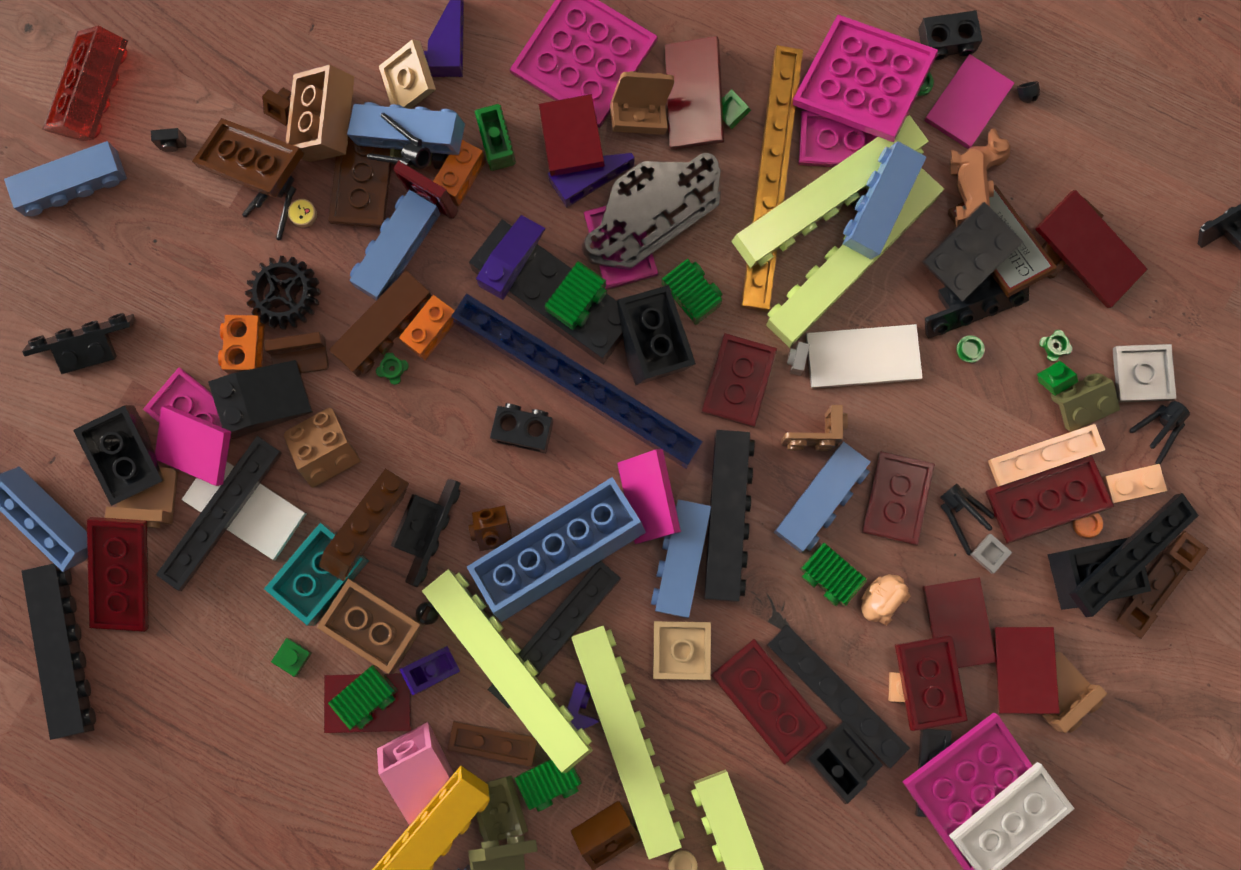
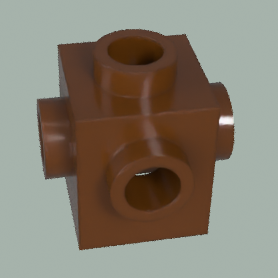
[468,505,512,551]

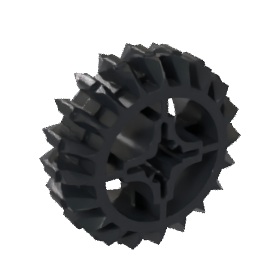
[245,255,321,330]

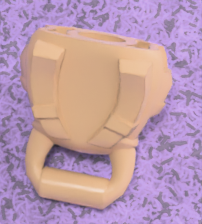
[861,574,911,626]

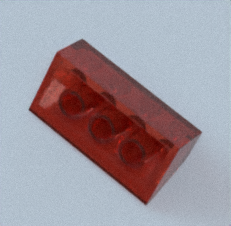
[43,25,128,141]

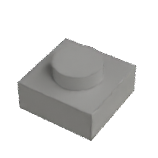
[787,342,810,376]
[970,534,1012,574]

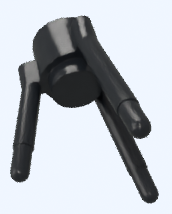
[367,113,431,169]
[242,175,296,241]
[1129,401,1190,464]
[940,484,995,556]

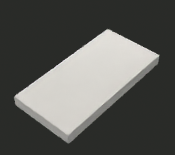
[806,324,922,389]
[181,462,306,560]
[949,762,1075,870]

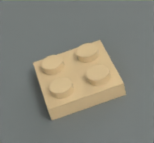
[379,40,436,109]
[653,621,711,680]

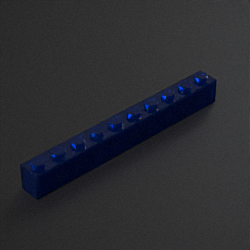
[451,293,703,469]

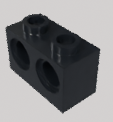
[918,10,983,60]
[490,403,553,454]

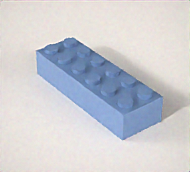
[467,477,646,622]

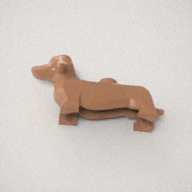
[950,128,1011,228]

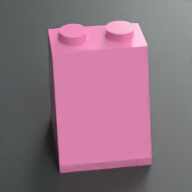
[377,722,454,826]

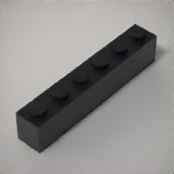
[704,430,755,602]
[21,563,96,740]

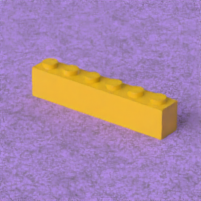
[372,766,490,870]

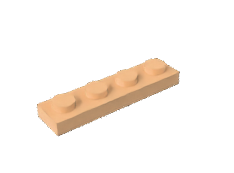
[988,424,1105,486]

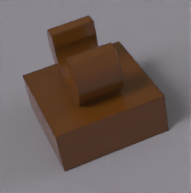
[262,88,291,126]

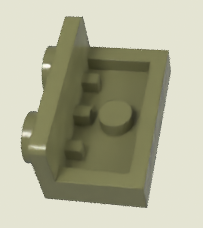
[1051,373,1120,432]
[476,775,528,842]
[468,835,537,870]

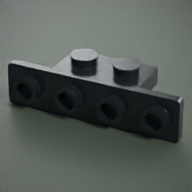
[1197,204,1241,251]
[925,274,1030,339]
[22,313,136,374]
[391,479,461,587]

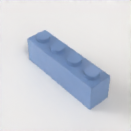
[347,102,465,155]
[4,141,127,216]
[842,141,926,259]
[349,190,440,301]
[773,441,870,553]
[0,467,88,572]
[651,499,711,618]

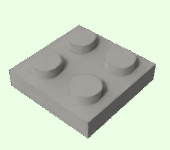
[1112,344,1176,402]

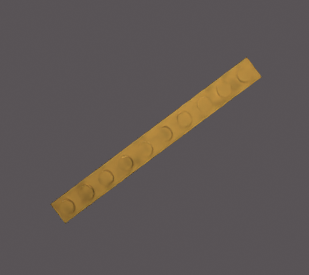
[741,45,803,312]

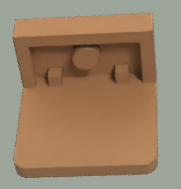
[610,71,675,135]
[781,405,848,451]
[284,408,361,488]
[105,467,178,528]
[1041,652,1107,733]

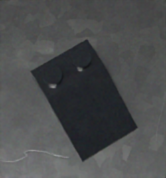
[617,285,696,386]
[208,360,313,439]
[73,405,164,506]
[1047,537,1151,610]

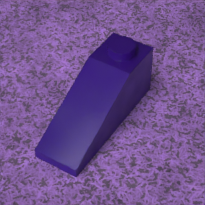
[424,0,464,77]
[548,153,635,208]
[476,215,545,300]

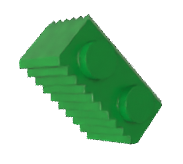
[474,104,516,171]
[661,259,722,325]
[545,261,607,330]
[800,543,867,606]
[328,665,398,730]
[514,759,582,812]

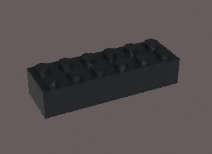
[469,219,623,365]

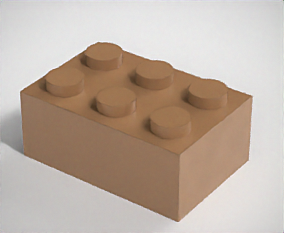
[286,65,355,162]
[316,579,425,674]

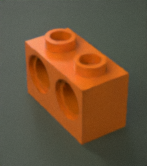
[433,140,486,207]
[399,294,459,360]
[218,315,265,374]

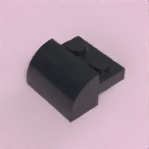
[805,721,883,804]

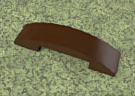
[1116,531,1209,639]

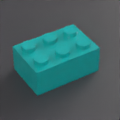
[264,523,369,626]

